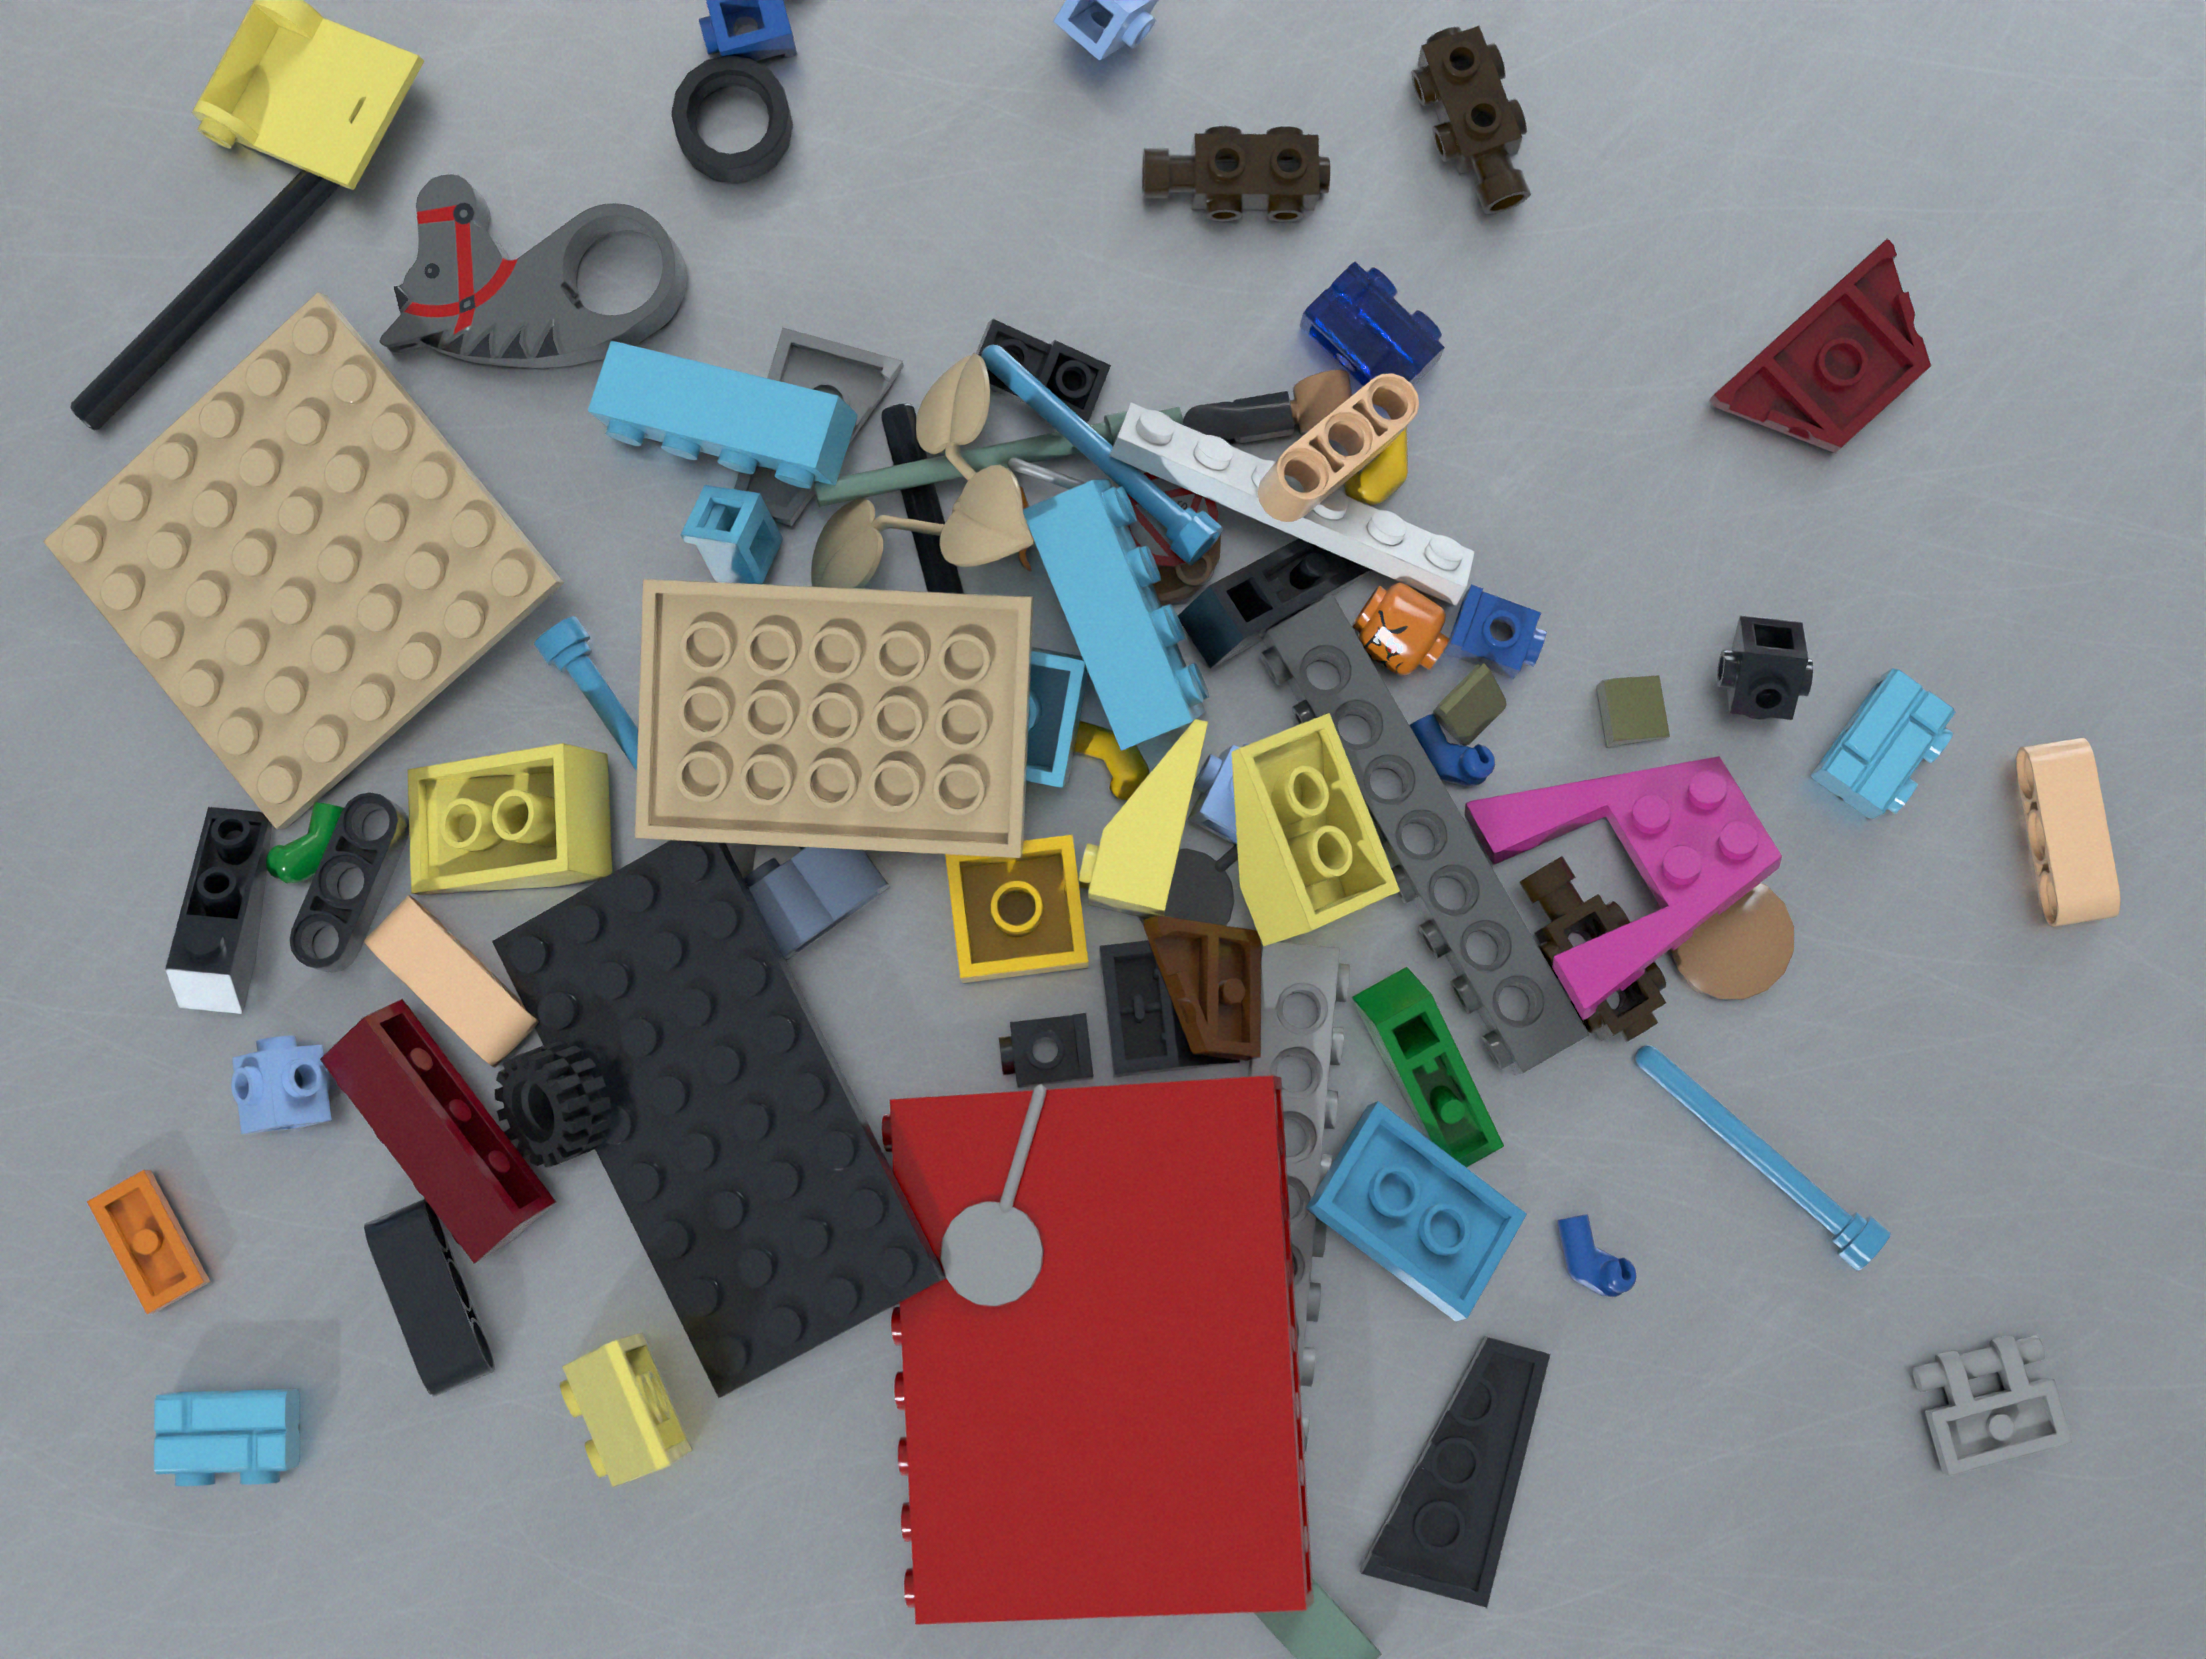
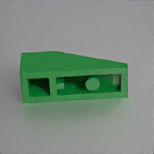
[1352,967,1504,1168]

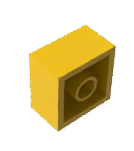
[945,835,1089,983]

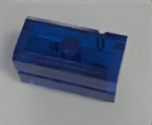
[1300,261,1445,387]

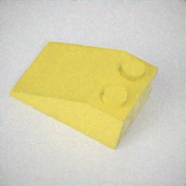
[1231,713,1400,946]
[1079,719,1208,919]
[407,743,612,895]
[559,1332,692,1487]

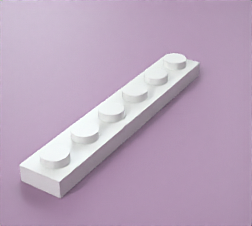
[1109,403,1475,606]

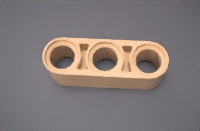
[1258,373,1419,522]
[2016,738,2121,927]
[364,895,539,1068]

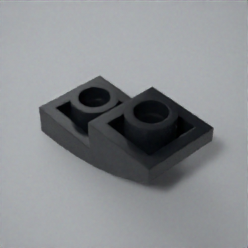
[976,319,1111,423]

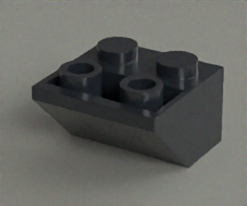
[1099,940,1240,1077]

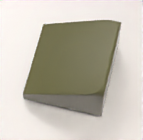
[1433,664,1507,746]
[1596,675,1670,747]

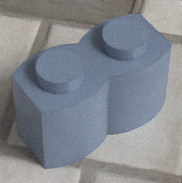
[744,847,890,960]

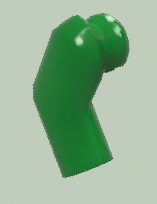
[266,802,344,883]

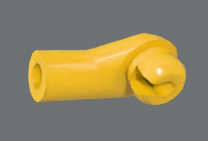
[1344,427,1408,506]
[1074,721,1149,800]

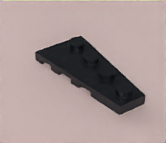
[1360,1336,1550,1608]

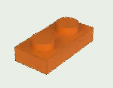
[87,1170,210,1314]

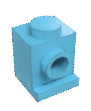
[680,485,783,584]

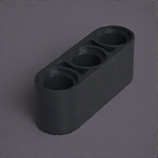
[289,792,409,973]
[364,1199,495,1397]

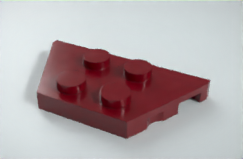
[1709,238,1931,453]

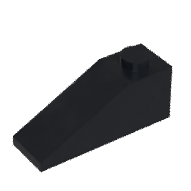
[1178,538,1373,669]

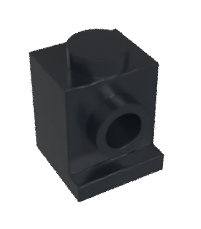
[999,1013,1094,1088]

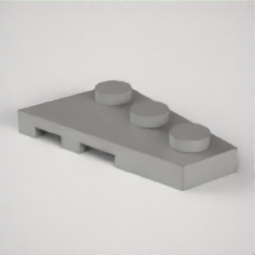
[734,327,904,526]

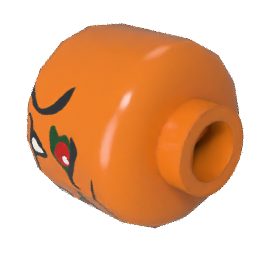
[1352,583,1450,676]

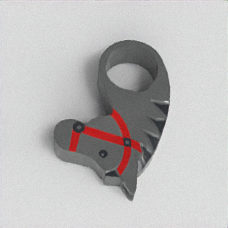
[379,174,686,368]

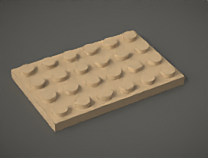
[635,579,1034,858]

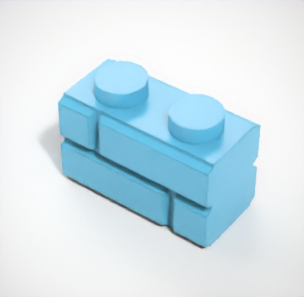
[1810,668,1956,819]
[154,1389,300,1486]

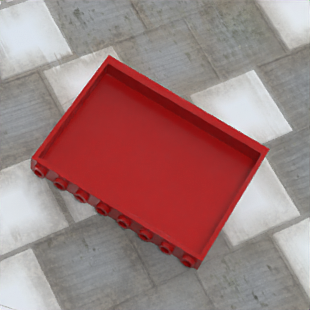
[882,1075,1314,1625]

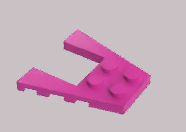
[1465,756,1782,1020]

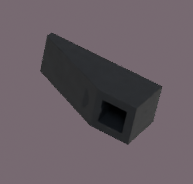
[165,807,272,1014]

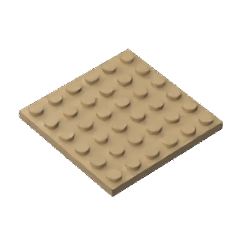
[43,292,564,829]

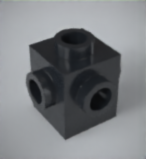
[1717,616,1813,720]

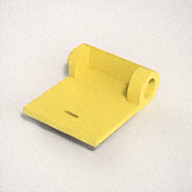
[192,0,424,190]

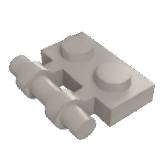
[1913,1335,2073,1476]

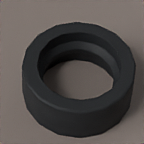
[671,55,793,183]

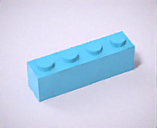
[588,340,858,489]

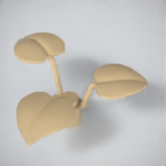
[811,353,1034,589]

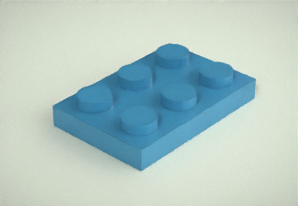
[1305,1101,1527,1322]

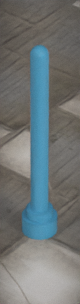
[981,345,1223,566]
[534,616,638,771]
[1636,1045,1891,1271]

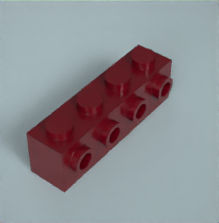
[320,999,556,1264]

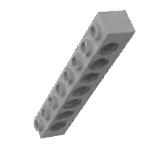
[1248,942,1350,1452]

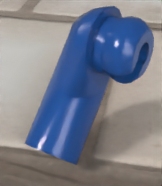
[1409,713,1495,787]
[1557,1214,1637,1297]

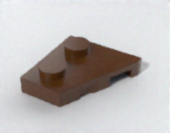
[1144,915,1261,1061]

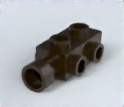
[1411,26,1531,214]
[1142,126,1330,222]
[1519,856,1666,1042]

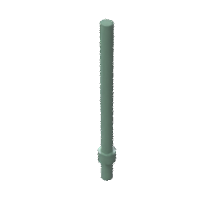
[814,407,1183,507]

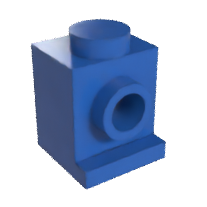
[698,0,797,61]
[1444,584,1547,679]

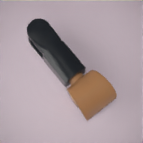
[1183,370,1352,445]

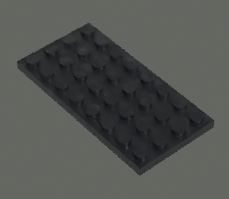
[492,840,946,1398]

